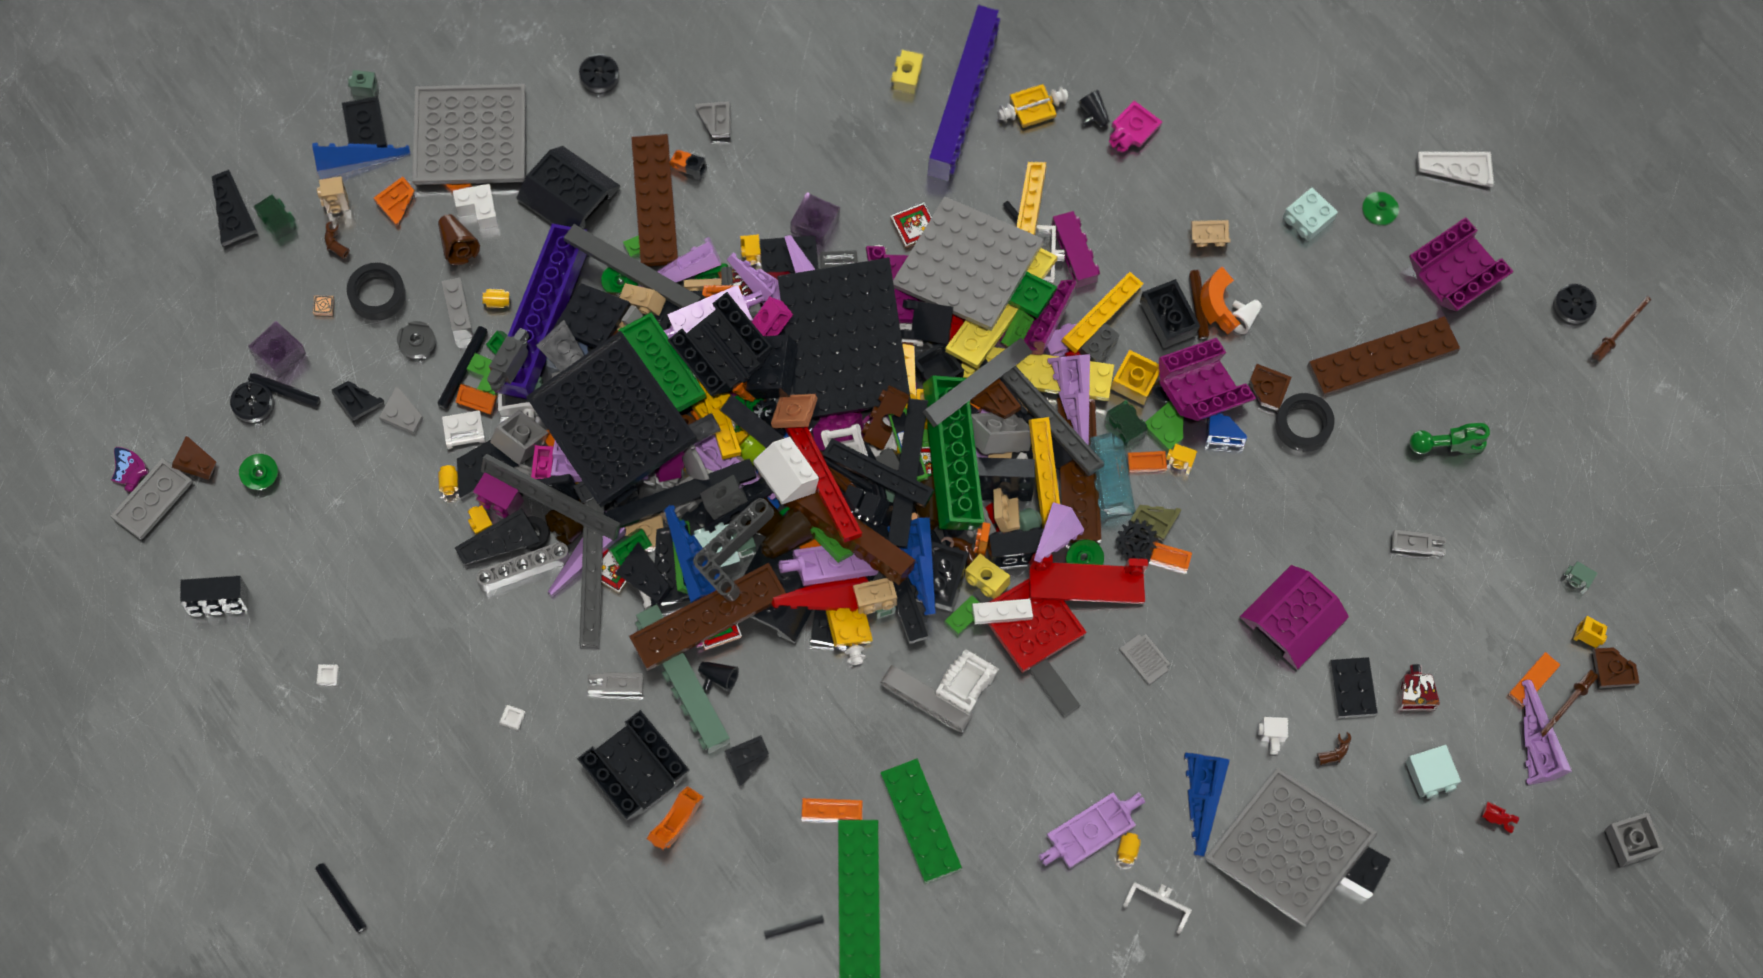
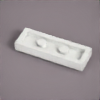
[972,599,1033,625]

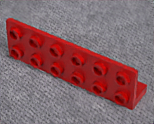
[1029,554,1148,604]

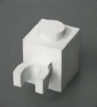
[1258,717,1288,755]

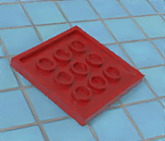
[988,579,1087,673]

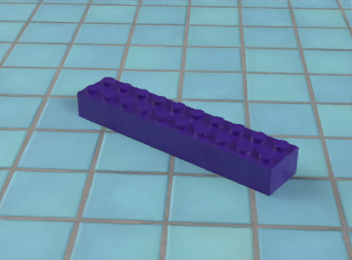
[927,5,1001,181]
[495,224,587,399]

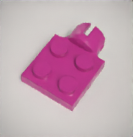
[1109,101,1162,152]

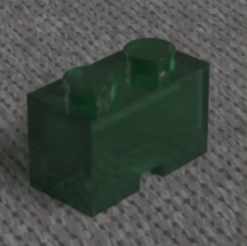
[254,194,296,241]
[1105,400,1147,448]

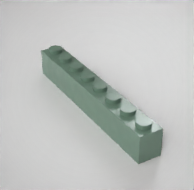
[635,604,730,754]

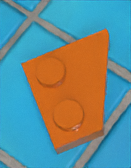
[373,176,415,227]

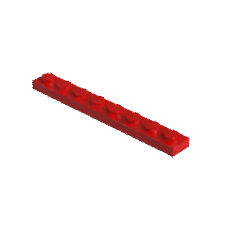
[785,427,862,543]

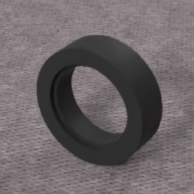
[347,262,406,321]
[1275,393,1335,452]

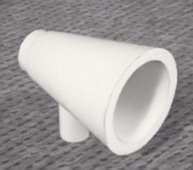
[1232,300,1262,334]

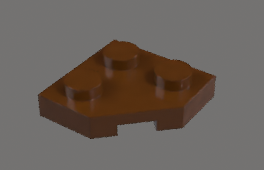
[1249,364,1292,411]
[1593,647,1640,688]

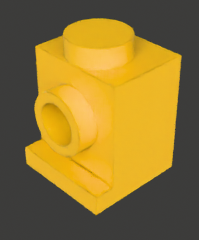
[740,235,761,265]
[1166,444,1197,474]
[468,505,493,535]
[1574,616,1608,648]

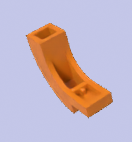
[1200,267,1241,335]
[647,786,704,850]

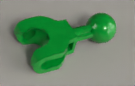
[1409,423,1490,454]

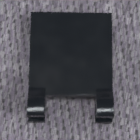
[900,299,954,344]

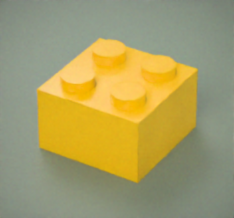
[1111,350,1160,405]

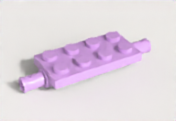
[664,285,765,338]
[779,546,878,586]
[1038,792,1145,869]

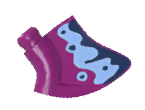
[111,447,149,493]

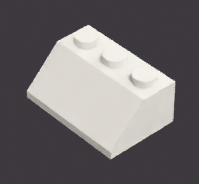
[753,437,819,504]

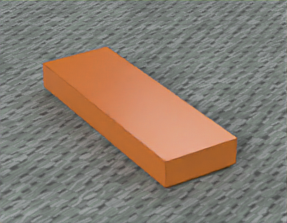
[1508,652,1560,707]
[802,798,862,821]

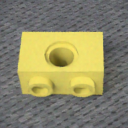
[891,50,923,94]
[965,554,1010,599]

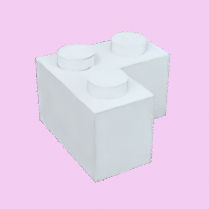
[453,184,498,230]

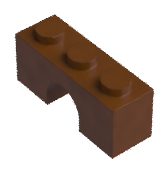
[861,385,909,450]

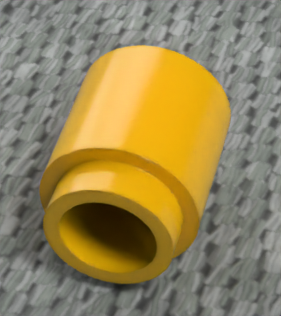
[482,289,509,308]
[438,465,458,495]
[1117,833,1141,864]

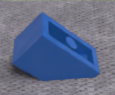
[1206,413,1247,446]

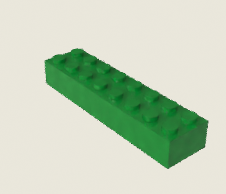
[923,376,985,530]

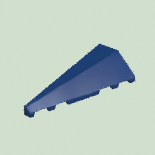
[312,143,411,180]
[664,505,720,603]
[887,518,935,615]
[1185,752,1230,856]

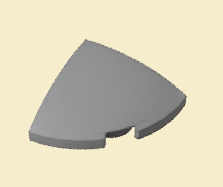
[682,445,710,480]

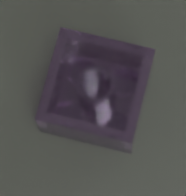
[790,193,840,247]
[248,321,306,379]

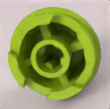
[740,435,766,466]

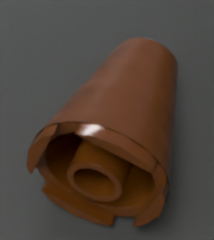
[438,214,480,265]

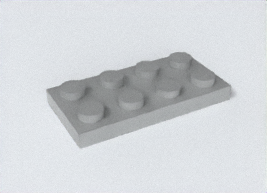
[110,458,193,540]

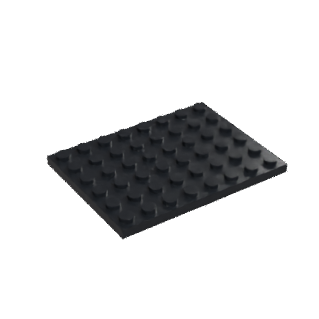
[778,258,911,419]
[526,330,698,508]

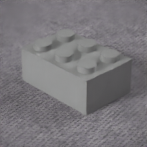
[971,413,1031,455]

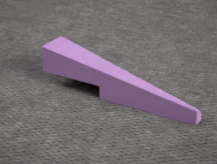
[639,237,721,288]
[727,252,781,305]
[1048,354,1090,445]
[694,435,776,500]
[1034,502,1084,562]

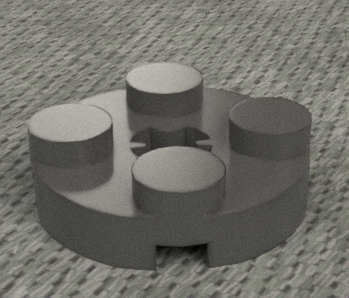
[397,321,436,359]

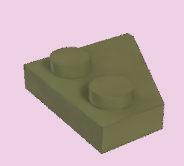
[1131,505,1182,541]

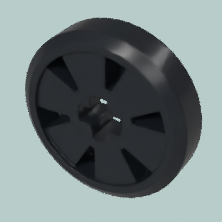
[579,54,619,93]
[1554,284,1597,324]
[230,381,274,423]

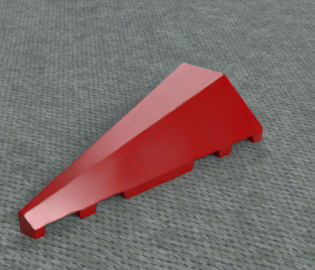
[771,577,869,611]

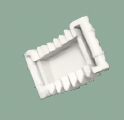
[935,649,999,716]

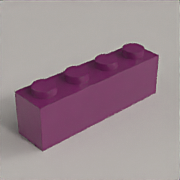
[1051,211,1100,288]

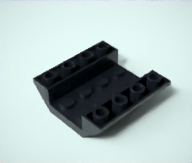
[516,146,620,229]
[667,292,772,396]
[743,544,813,643]
[577,710,690,820]

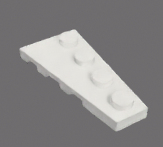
[1417,152,1494,188]

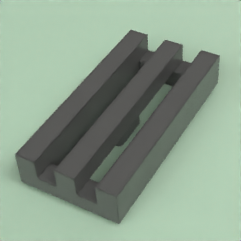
[820,250,858,269]

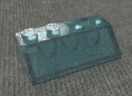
[1089,432,1136,515]

